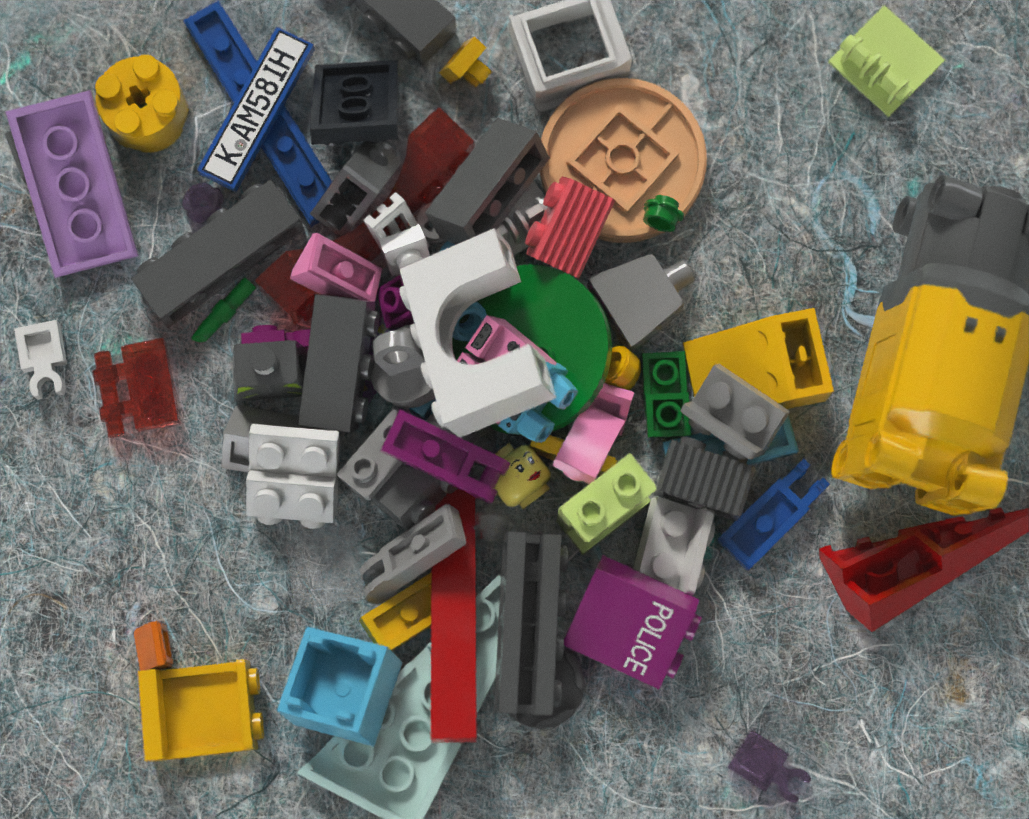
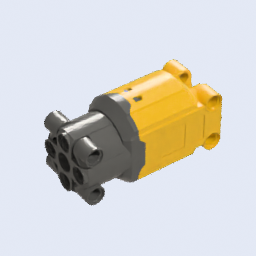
[831,174,1029,516]

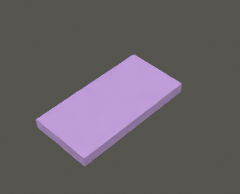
[5,90,138,278]

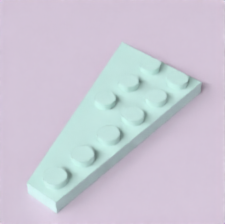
[297,575,501,819]

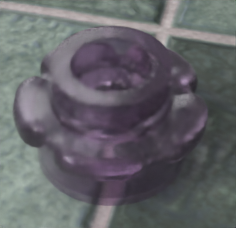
[182,183,224,223]

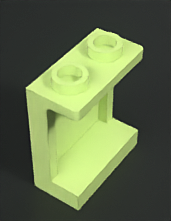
[556,453,656,555]

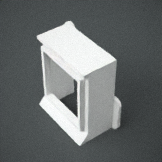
[509,0,632,112]

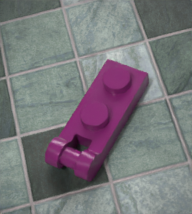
[380,410,511,504]

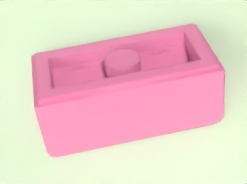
[290,233,383,302]

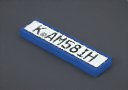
[197,27,315,192]

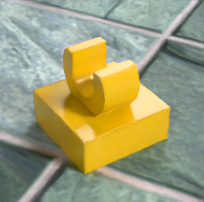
[438,36,492,88]

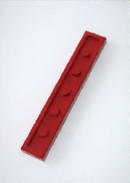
[431,488,477,743]

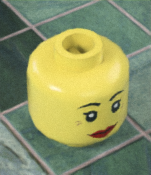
[495,443,551,509]

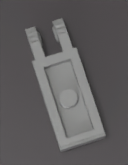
[360,504,467,604]

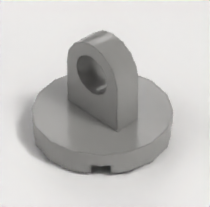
[371,325,435,408]

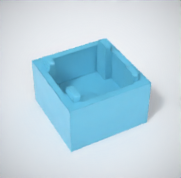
[277,627,403,747]

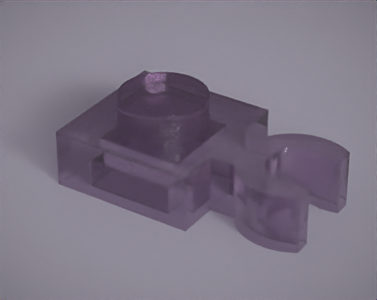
[726,730,811,803]

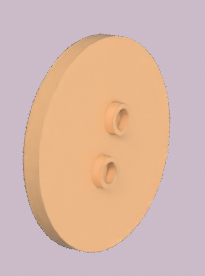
[539,78,707,243]

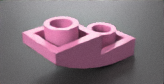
[552,405,625,484]

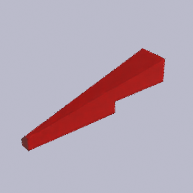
[819,507,1029,632]

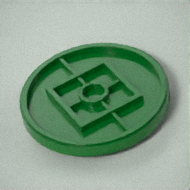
[452,264,612,437]

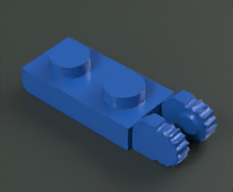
[716,459,830,571]

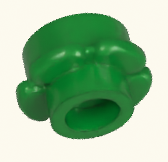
[643,195,684,232]

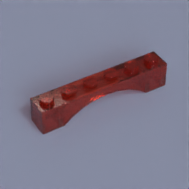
[255,107,475,325]

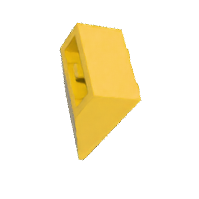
[682,308,834,409]

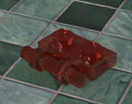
[92,338,181,438]

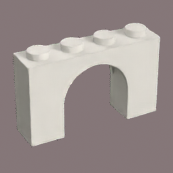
[399,228,557,437]

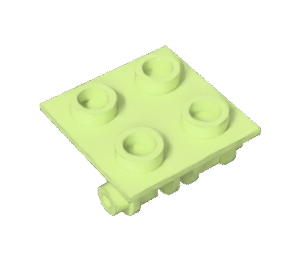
[828,5,945,117]

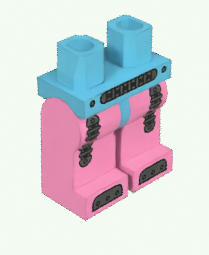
[457,315,578,443]

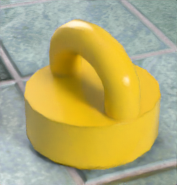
[605,345,641,390]

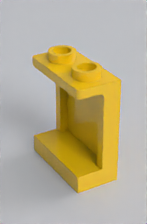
[138,659,264,762]

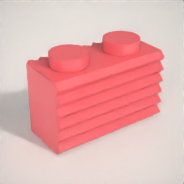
[525,176,615,279]

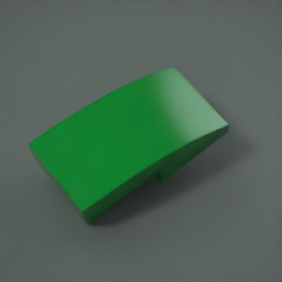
[641,351,691,438]

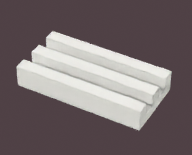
[363,192,430,253]

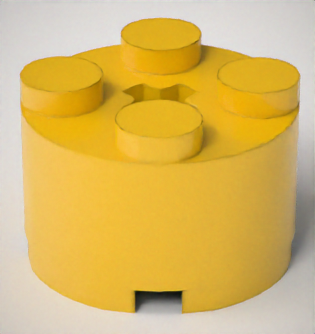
[95,54,188,153]

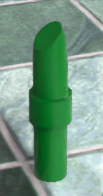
[191,277,257,343]

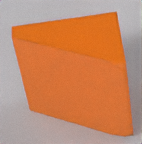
[134,621,173,671]

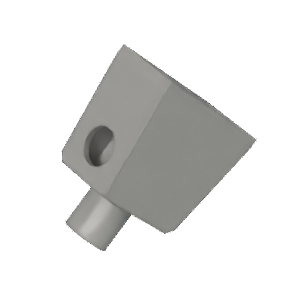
[587,254,695,353]

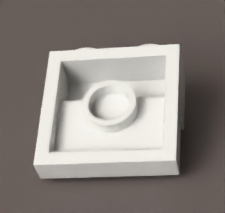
[246,424,339,529]

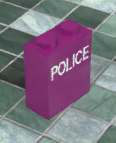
[564,555,702,689]

